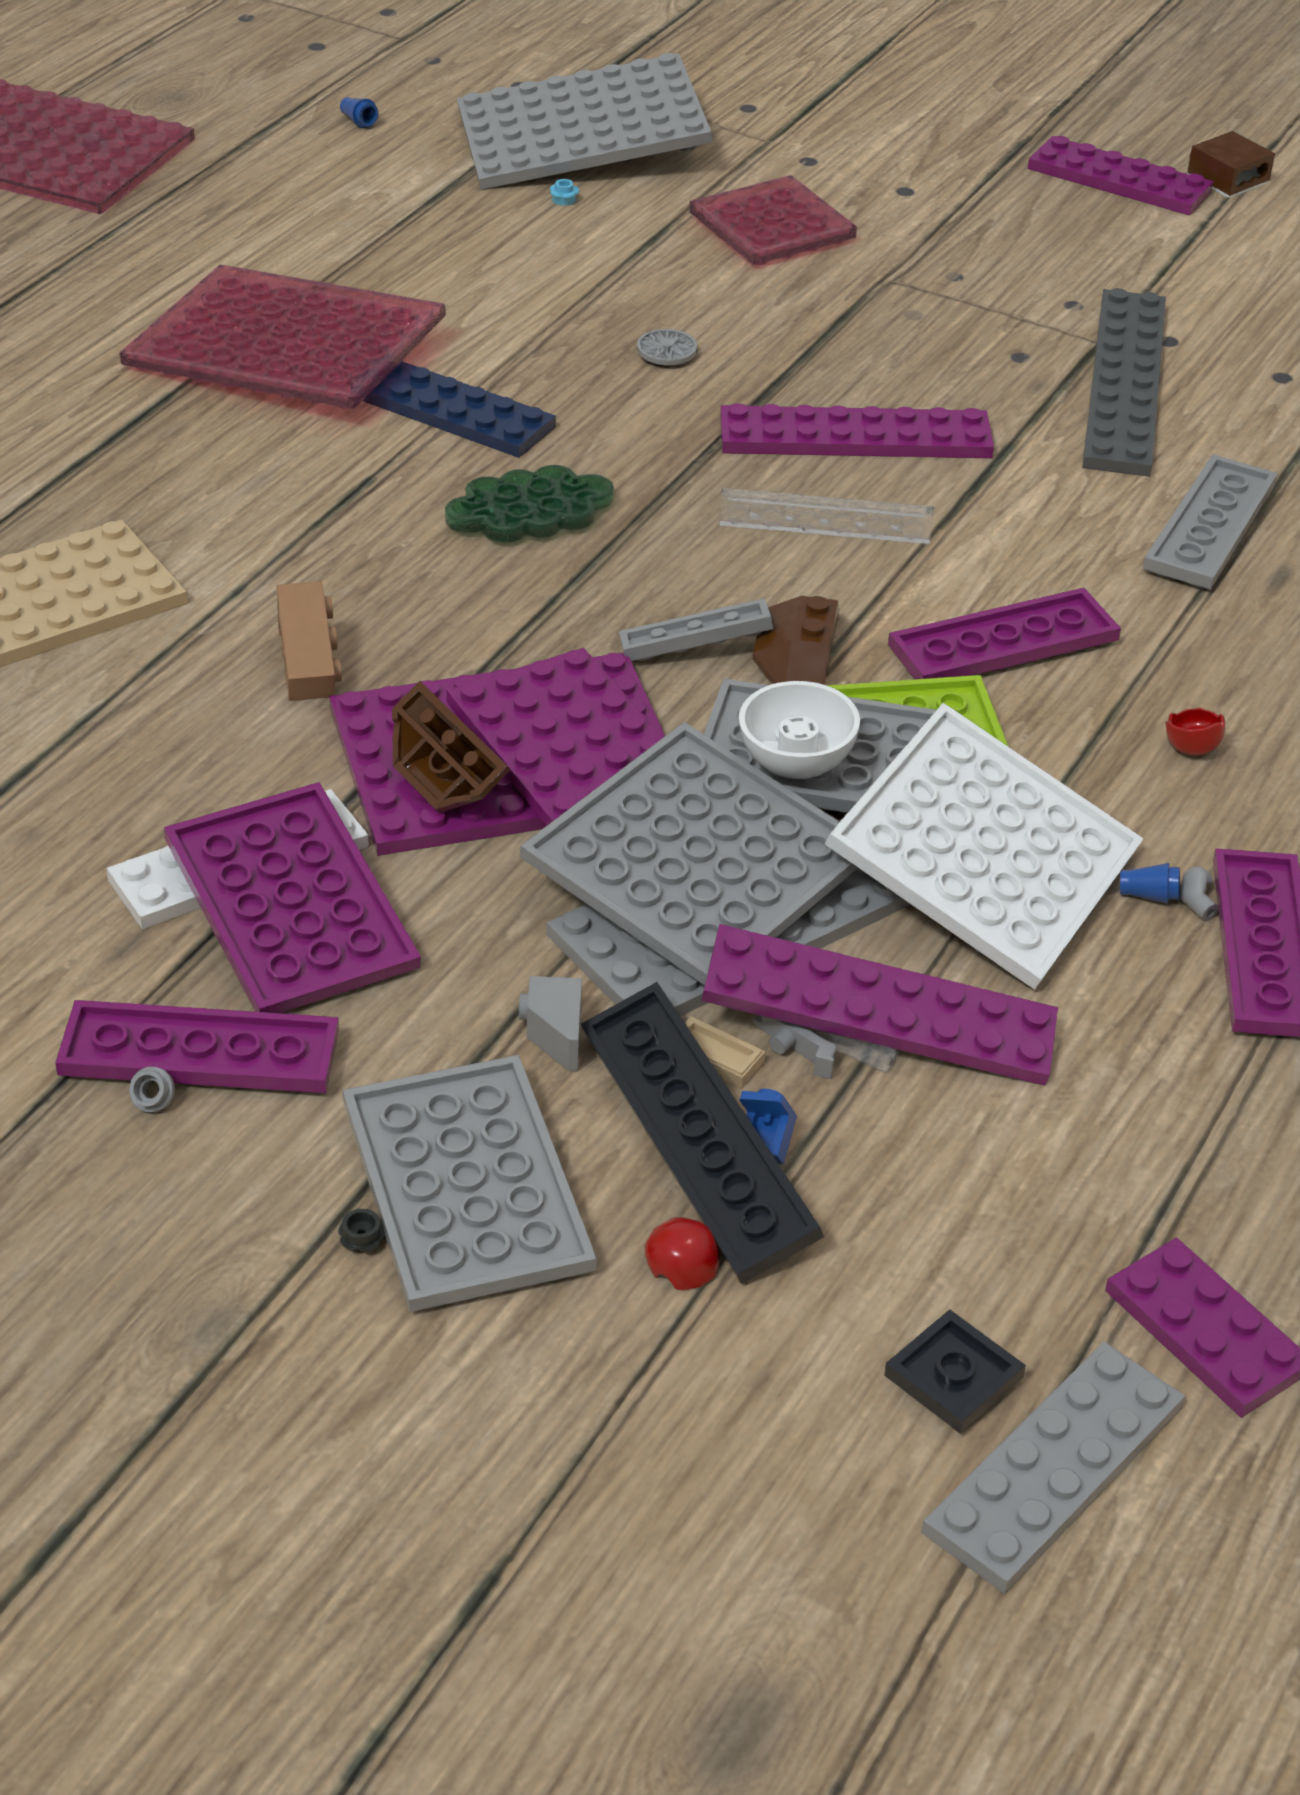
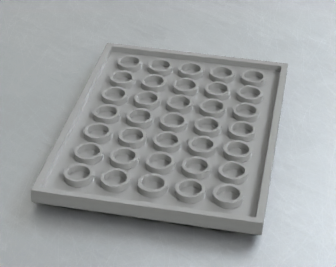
[457,53,713,190]

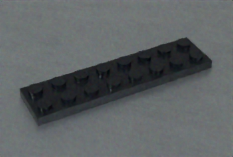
[580,982,824,1284]

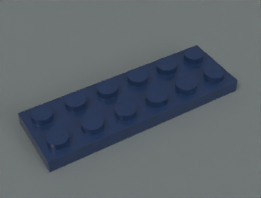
[350,356,556,458]

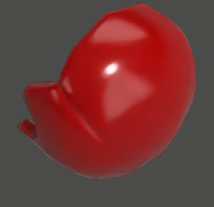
[1165,708,1226,756]
[644,1217,721,1290]

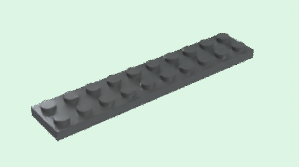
[1082,288,1166,477]

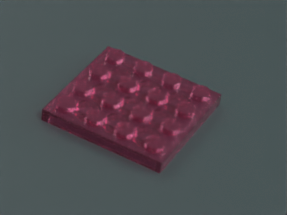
[689,175,857,265]

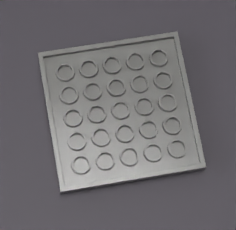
[520,722,858,985]

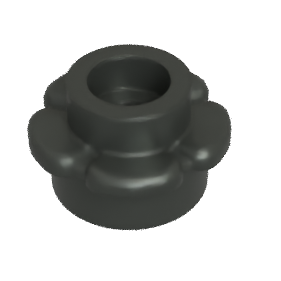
[338,1209,385,1253]

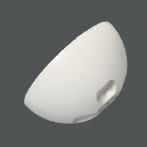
[739,681,860,779]

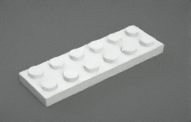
[106,789,369,929]

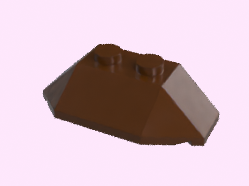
[752,596,839,685]
[392,681,511,813]

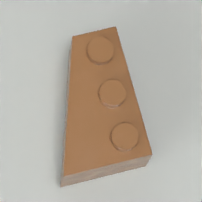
[276,581,342,701]

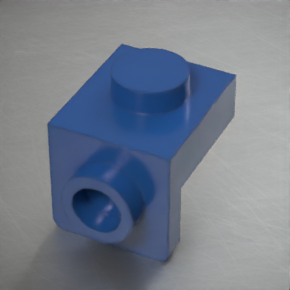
[740,1088,797,1165]

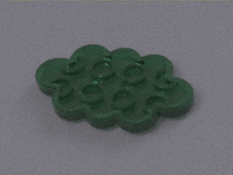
[445,465,614,543]

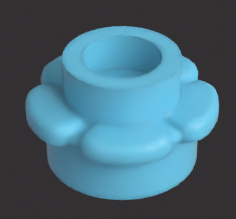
[550,179,579,205]

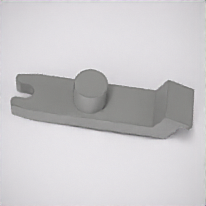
[752,1015,837,1080]

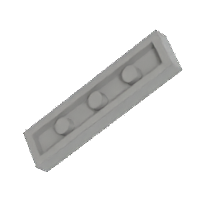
[619,598,773,661]

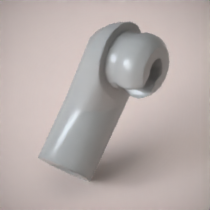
[1179,866,1219,921]

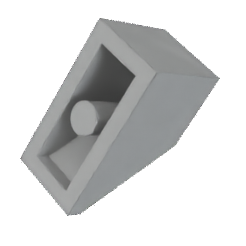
[519,976,582,1072]

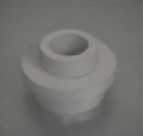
[129,1067,175,1113]

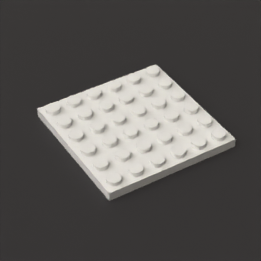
[825,703,1143,990]

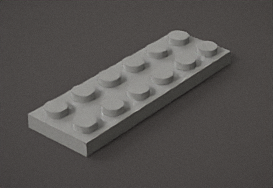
[1143,454,1278,590]
[921,1342,1185,1594]

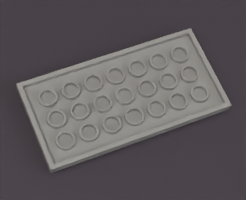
[546,808,912,1016]

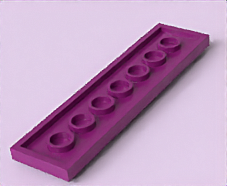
[720,403,994,459]
[701,924,1058,1086]

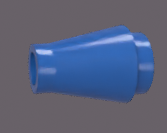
[340,97,379,128]
[1120,863,1180,904]

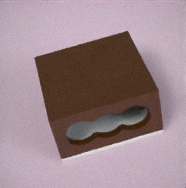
[1187,131,1275,198]

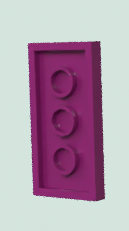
[1105,1237,1300,1418]

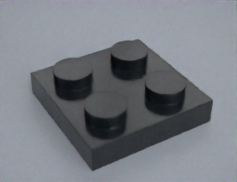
[884,1309,1026,1433]

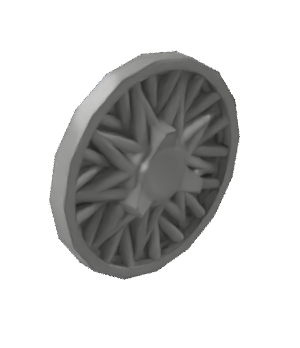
[637,329,697,365]

